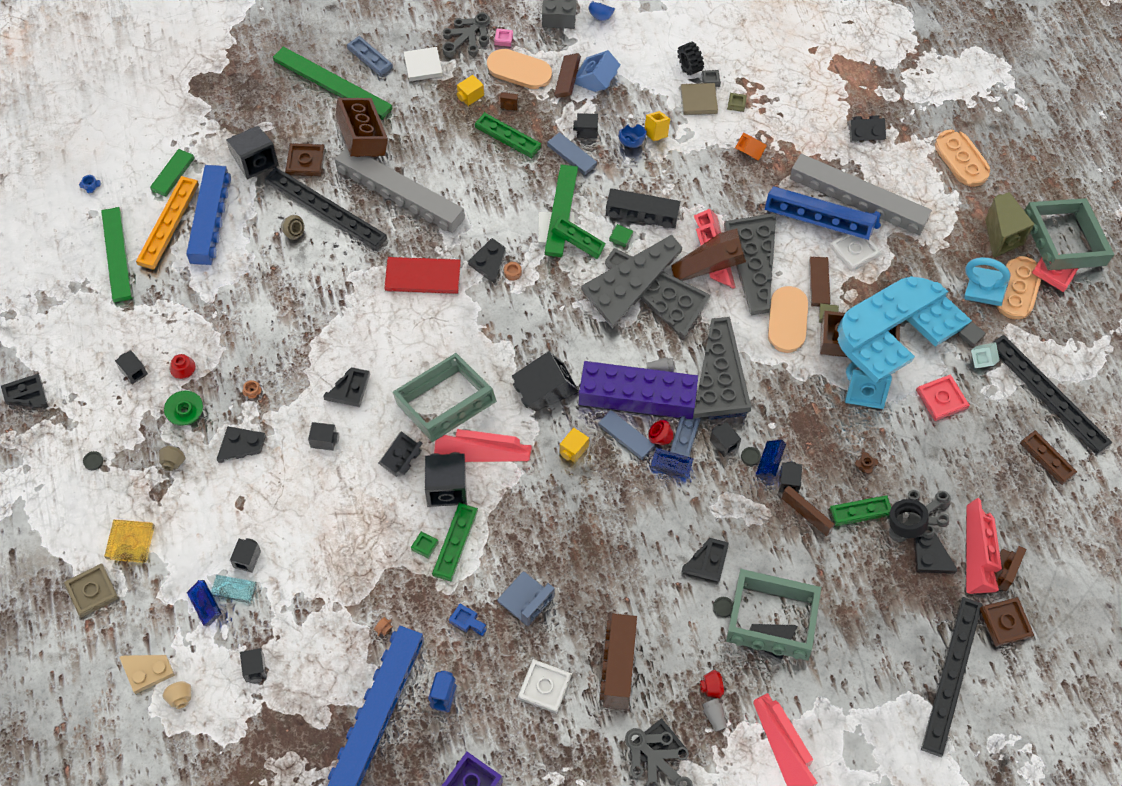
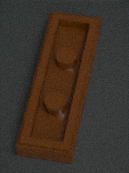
[554,53,581,98]
[809,256,831,307]
[1020,430,1077,485]
[781,486,835,537]

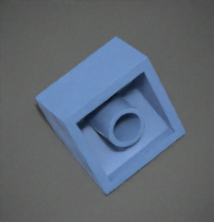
[575,50,621,92]

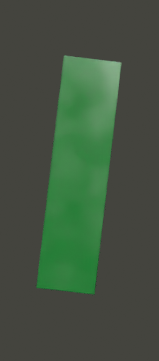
[474,112,542,159]
[432,503,478,582]

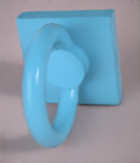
[964,257,1011,306]
[845,362,892,409]

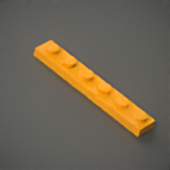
[136,176,199,270]

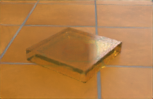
[104,519,155,563]

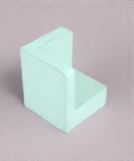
[971,343,1000,368]

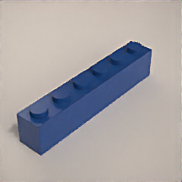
[186,165,231,265]
[764,186,877,240]

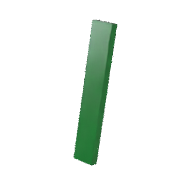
[544,164,578,258]
[101,207,132,303]

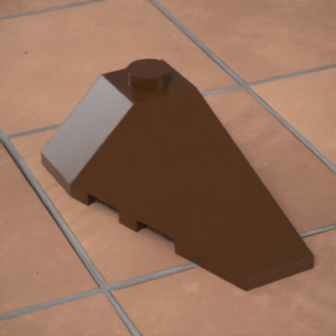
[671,228,746,281]

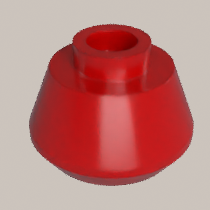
[169,354,196,379]
[648,420,673,446]
[699,670,724,699]

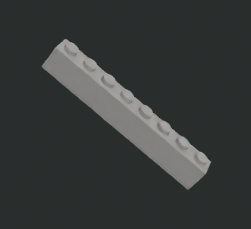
[335,146,465,234]
[790,154,932,236]

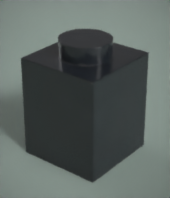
[573,113,598,138]
[115,350,148,385]
[308,422,339,451]
[710,422,741,457]
[778,461,802,493]
[230,538,261,573]
[240,648,267,684]

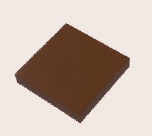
[285,143,325,176]
[980,597,1035,647]

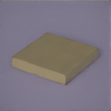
[681,83,718,115]
[64,563,119,618]

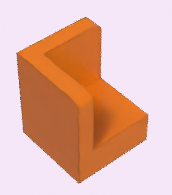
[735,132,767,160]

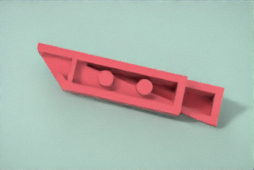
[753,693,818,786]

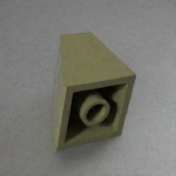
[985,192,1034,258]

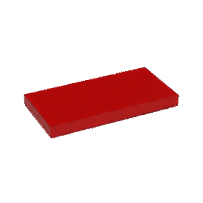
[384,257,461,294]

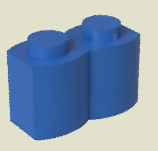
[428,671,457,713]

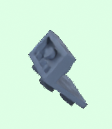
[498,572,555,626]

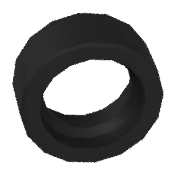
[889,499,929,538]

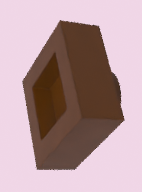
[500,92,519,111]

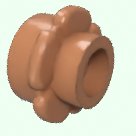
[242,380,262,399]
[374,617,393,636]

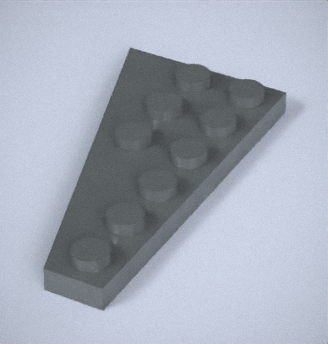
[724,213,777,316]
[581,235,682,329]
[605,248,711,340]
[693,317,751,418]

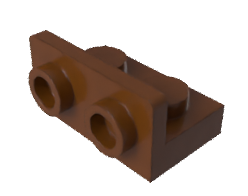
[994,546,1027,592]

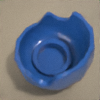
[588,1,615,21]
[618,124,647,148]

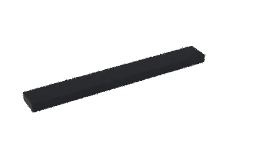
[264,167,387,250]
[992,334,1113,455]
[921,597,983,757]

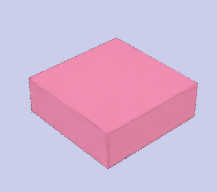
[494,29,513,47]

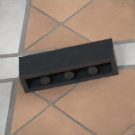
[605,188,681,229]

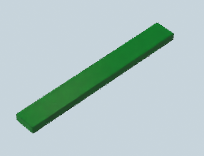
[273,46,393,120]

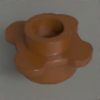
[855,452,879,474]

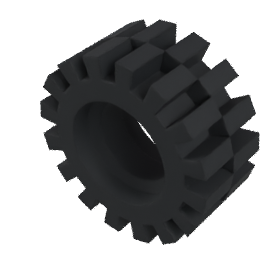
[677,41,704,75]

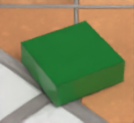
[609,224,633,248]
[411,531,439,559]

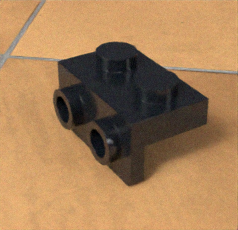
[847,115,886,142]
[378,431,423,477]

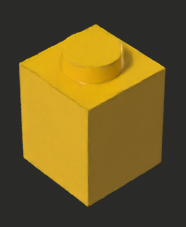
[457,75,484,106]
[644,111,670,141]
[559,427,589,463]

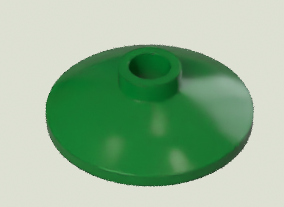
[164,390,203,426]

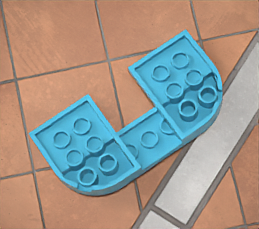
[837,276,972,384]

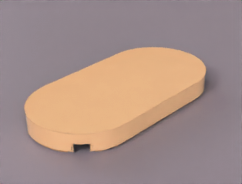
[487,49,552,89]
[935,129,990,187]
[996,256,1041,320]
[768,286,808,353]

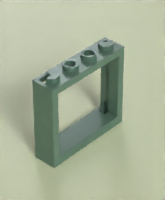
[1024,198,1115,271]
[393,353,497,442]
[726,569,821,661]

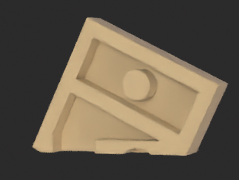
[119,655,175,694]

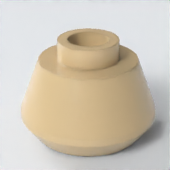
[163,681,191,709]

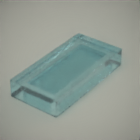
[210,575,257,603]

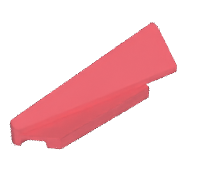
[694,209,736,289]
[434,429,532,462]
[966,498,1002,594]

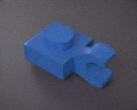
[449,604,487,636]

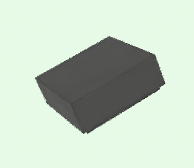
[701,70,721,87]
[958,321,986,347]

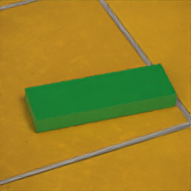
[150,149,195,197]
[551,215,606,259]
[829,495,891,526]

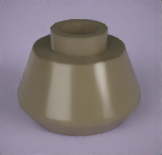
[281,215,305,240]
[159,446,186,471]

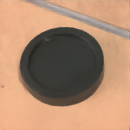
[741,447,761,466]
[83,451,104,470]
[713,597,733,617]

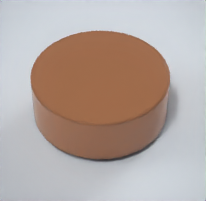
[503,262,522,281]

